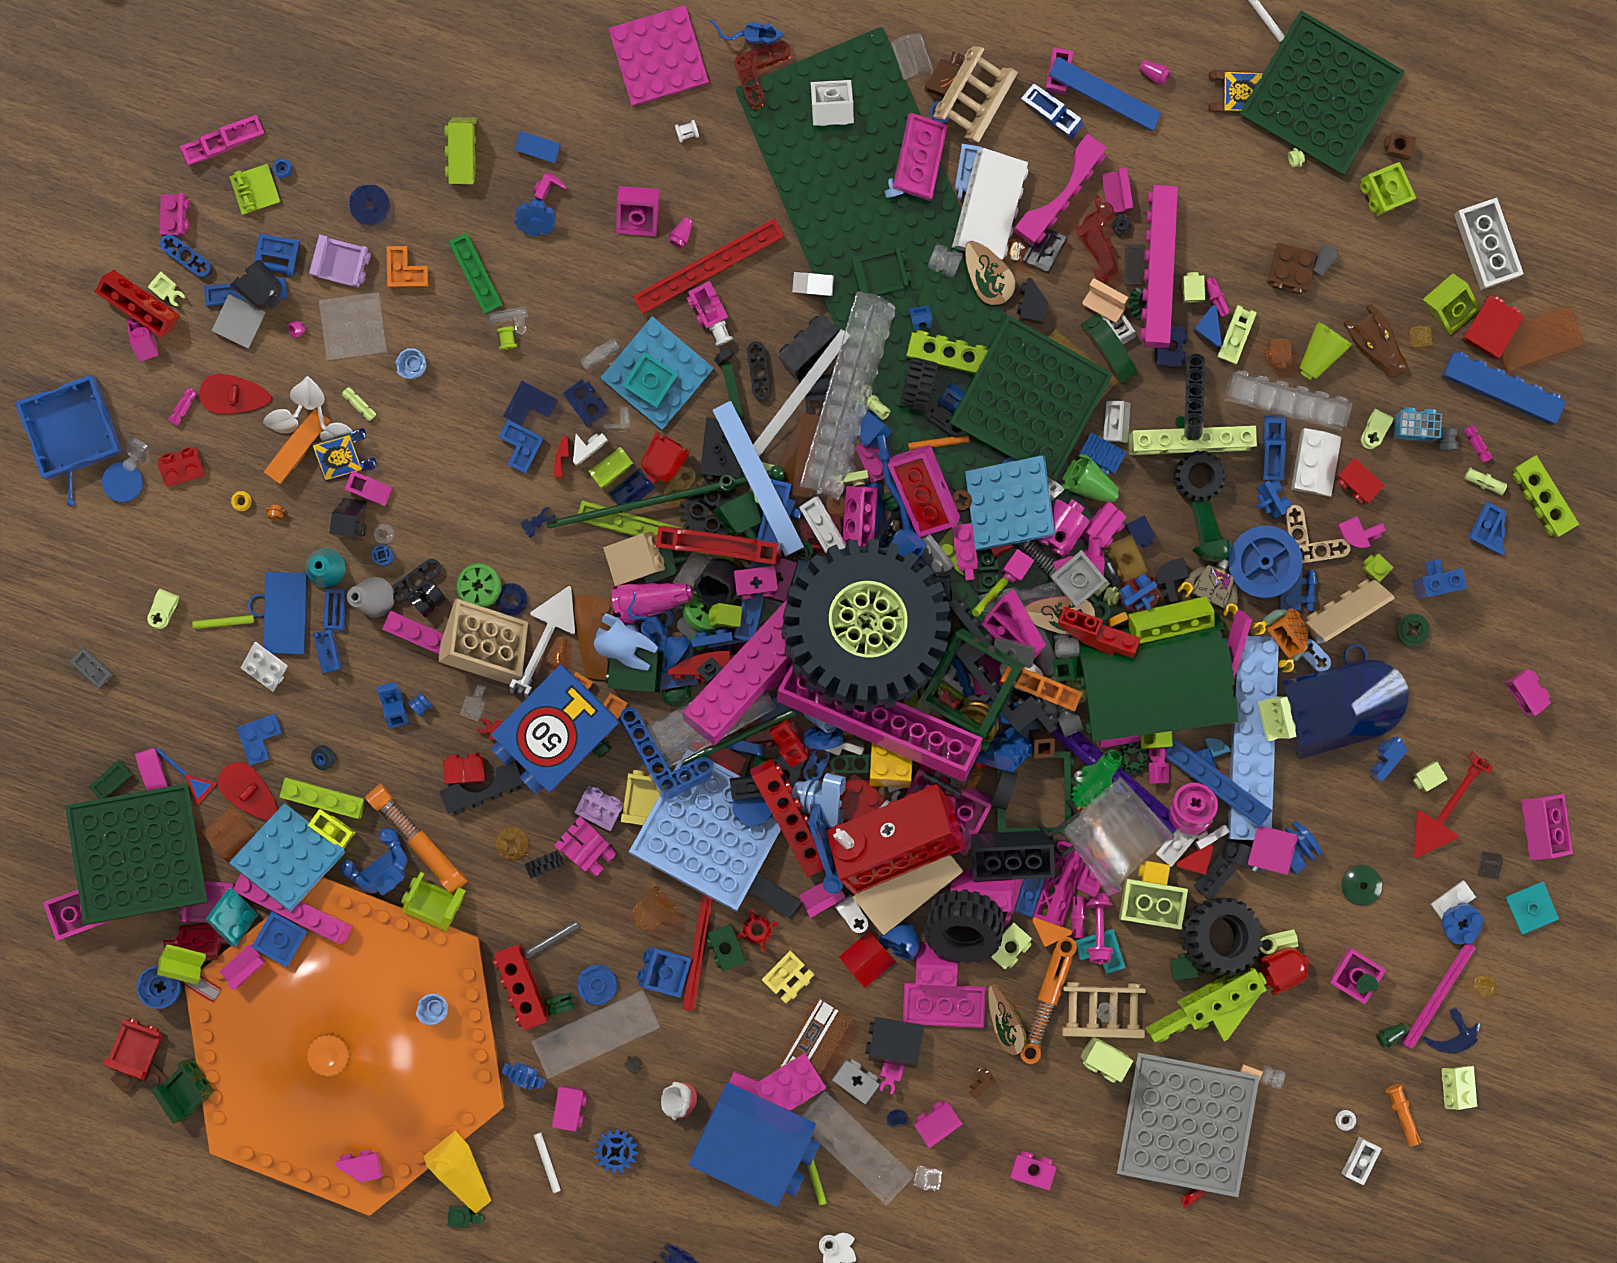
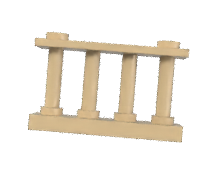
[933,46,1018,143]
[1061,982,1146,1038]

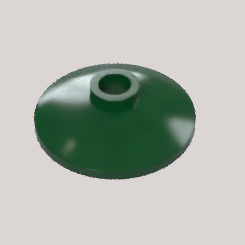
[1341,865,1382,906]

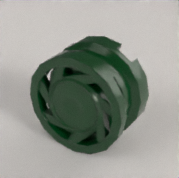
[544,992,576,1016]

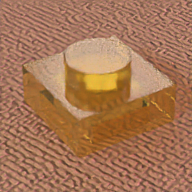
[1409,325,1433,348]

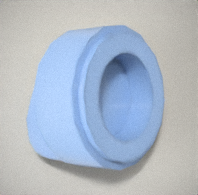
[884,178,905,198]

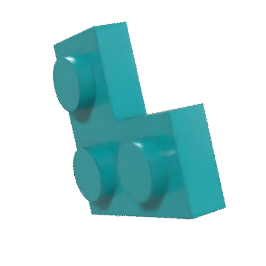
[1074,929,1125,974]

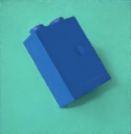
[1412,559,1467,600]

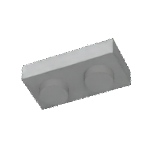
[921,534,954,576]

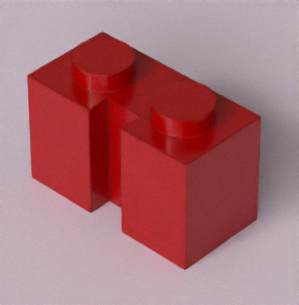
[1336,458,1385,504]

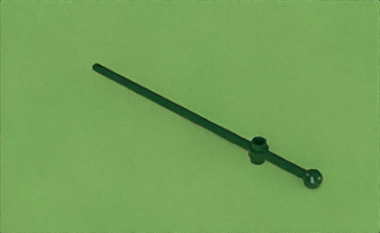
[546,465,784,528]

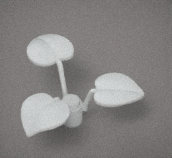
[263,376,357,443]

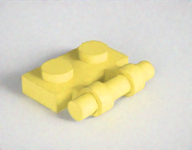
[762,950,815,1003]

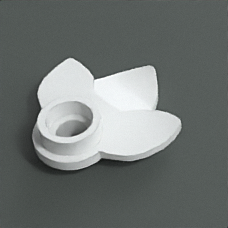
[819,1233,856,1263]

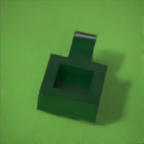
[447,1205,484,1228]

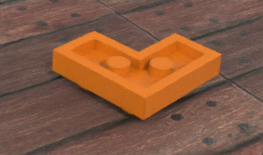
[387,246,429,288]

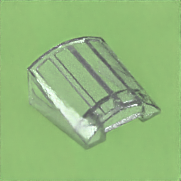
[1063,777,1175,896]

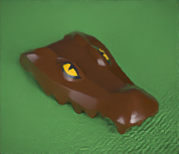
[1343,304,1408,378]

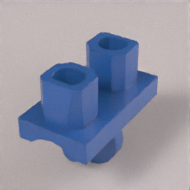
[1256,480,1292,519]
[1119,574,1157,610]

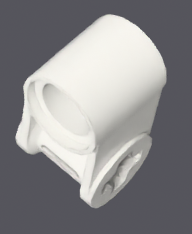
[835,894,868,933]

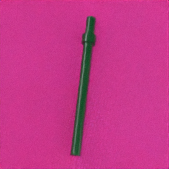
[682,708,796,766]

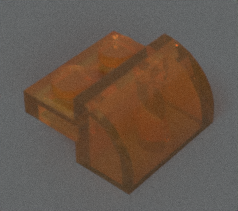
[202,805,257,864]

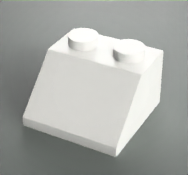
[811,80,854,126]

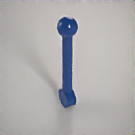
[67,464,75,506]

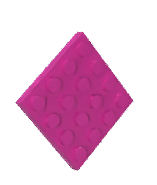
[608,5,709,106]

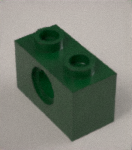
[706,923,746,971]

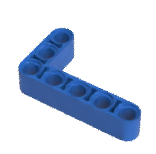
[620,707,713,799]

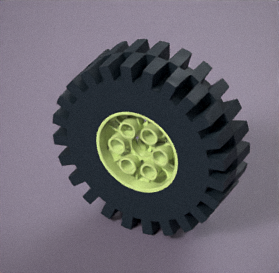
[781,539,951,712]

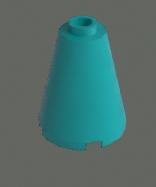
[305,548,346,588]

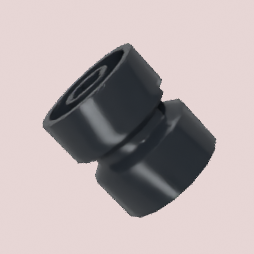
[408,580,447,618]

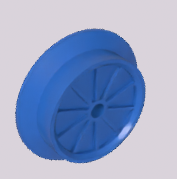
[1229,526,1302,598]

